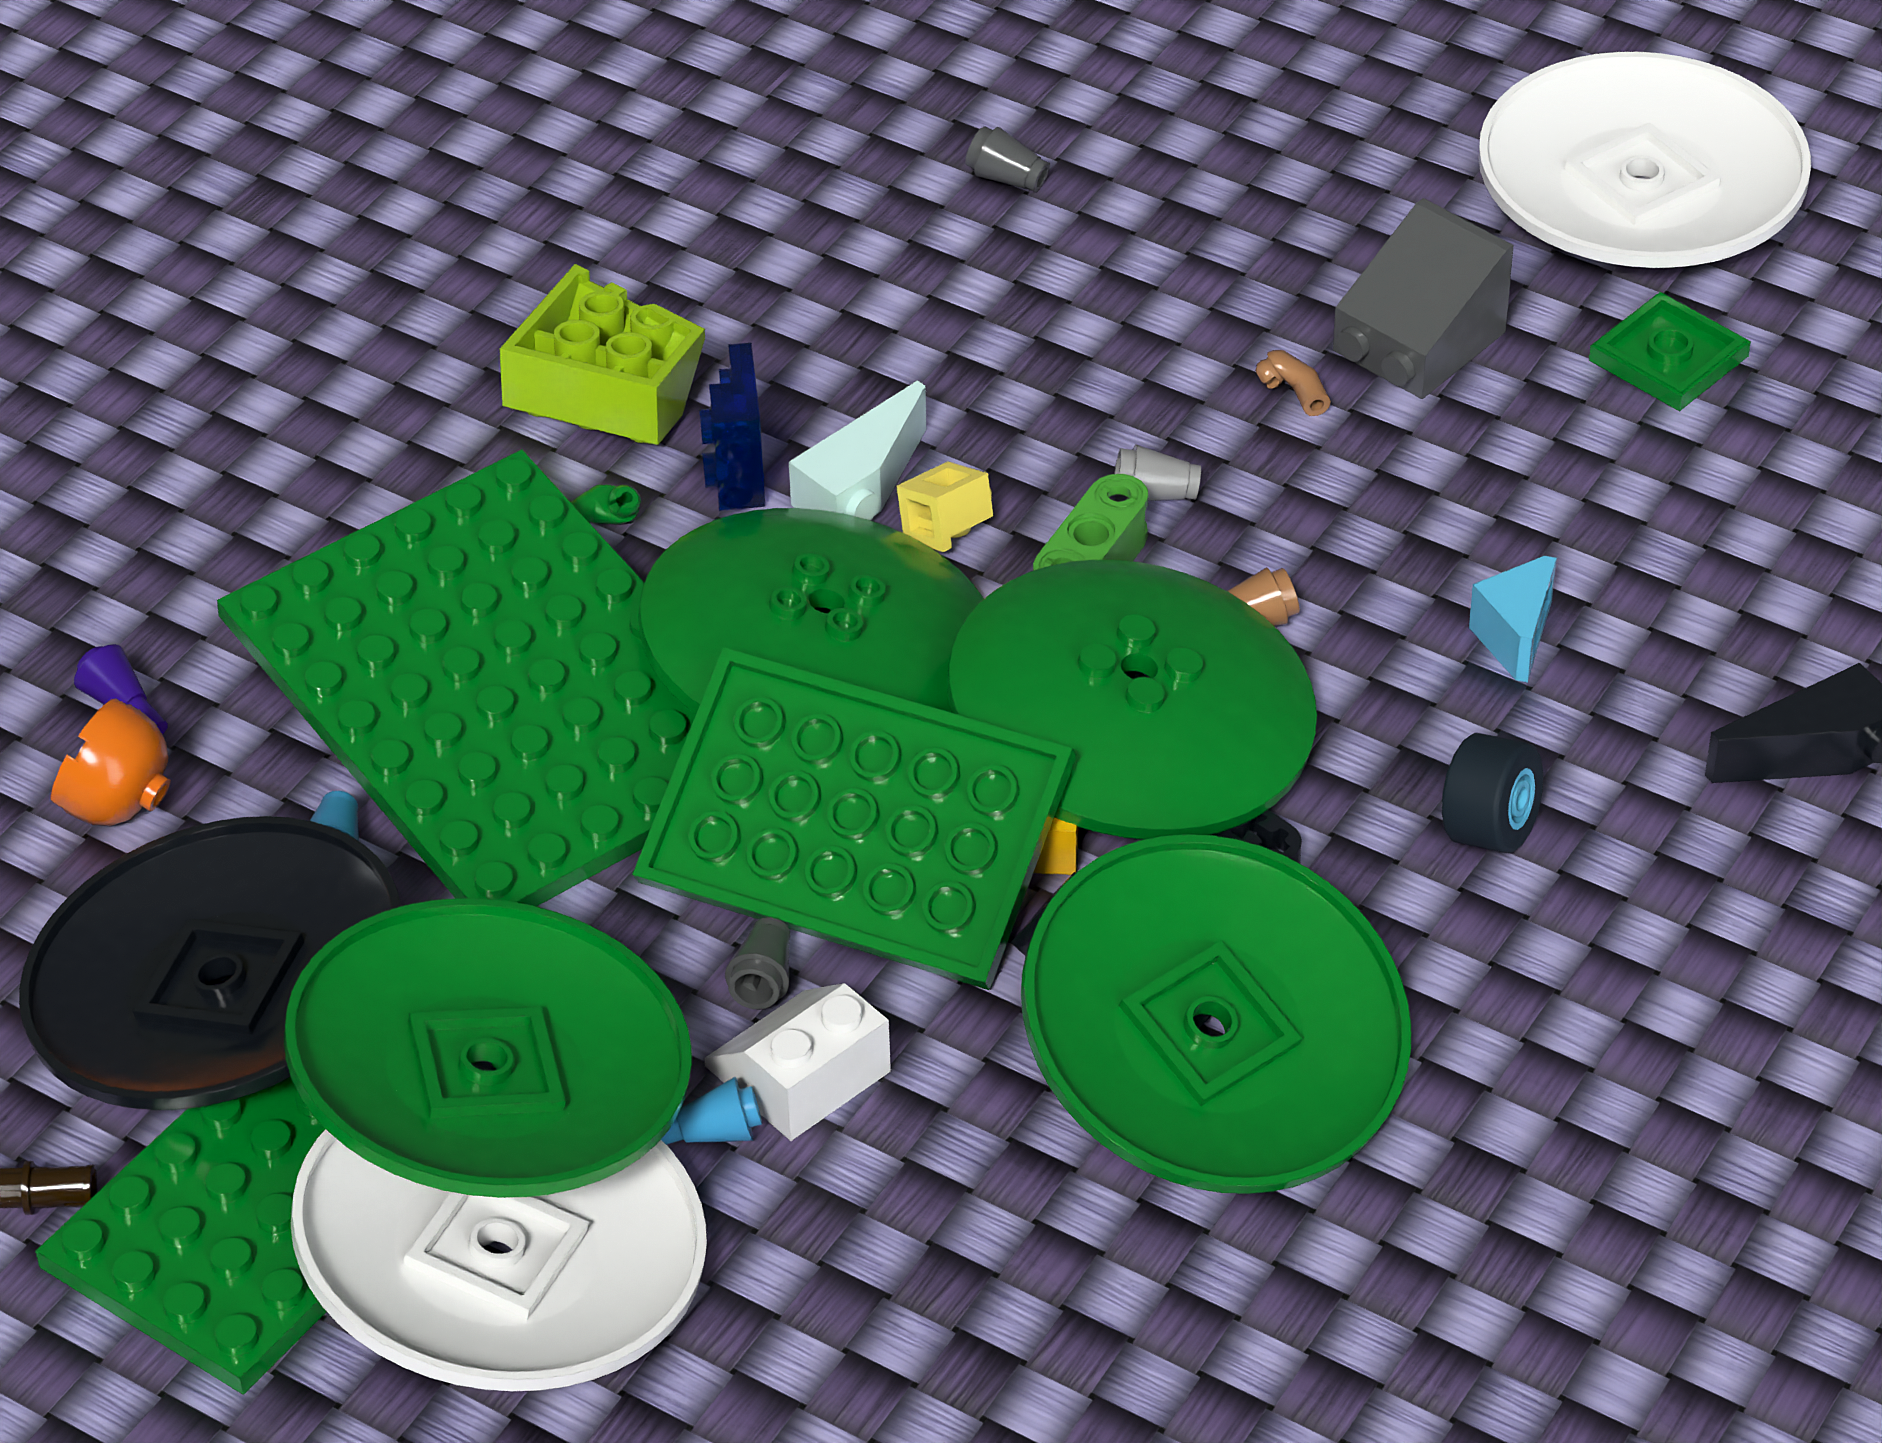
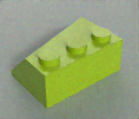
[500,264,705,445]

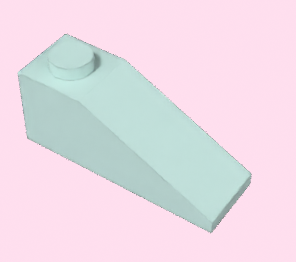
[789,380,926,520]

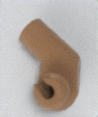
[1255,350,1330,416]

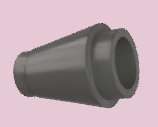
[965,126,1050,192]
[725,917,790,1010]

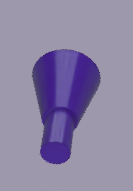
[74,644,168,735]

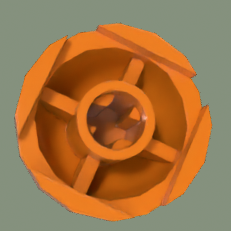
[51,698,171,826]

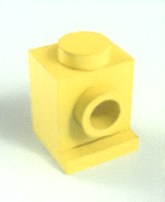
[897,461,993,552]

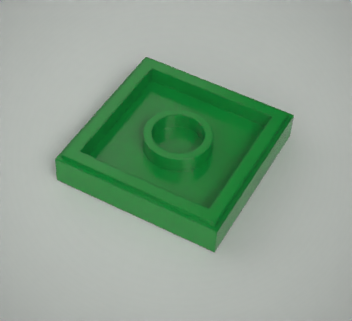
[1589,292,1751,412]

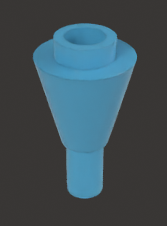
[661,1077,762,1145]

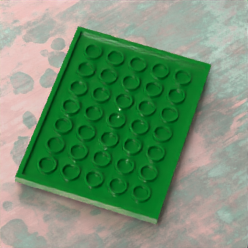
[217,449,696,906]

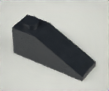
[1705,663,1882,783]

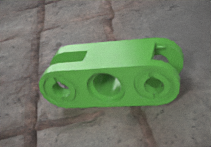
[1033,474,1148,571]

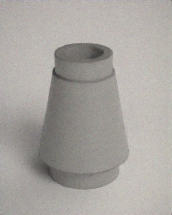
[1114,444,1201,501]

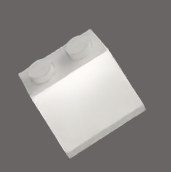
[704,983,891,1141]

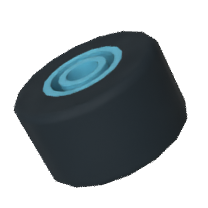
[1441,733,1544,853]

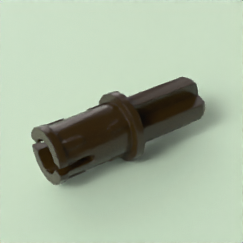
[0,1161,97,1215]

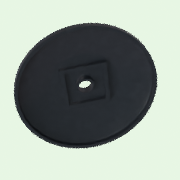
[19,816,402,1110]

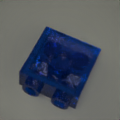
[699,343,766,511]

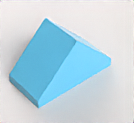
[1469,556,1557,683]

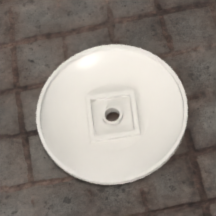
[1478,52,1811,268]
[291,1070,707,1391]

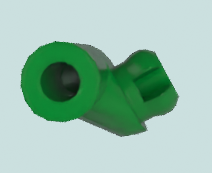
[570,485,641,525]

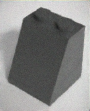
[1333,198,1514,399]

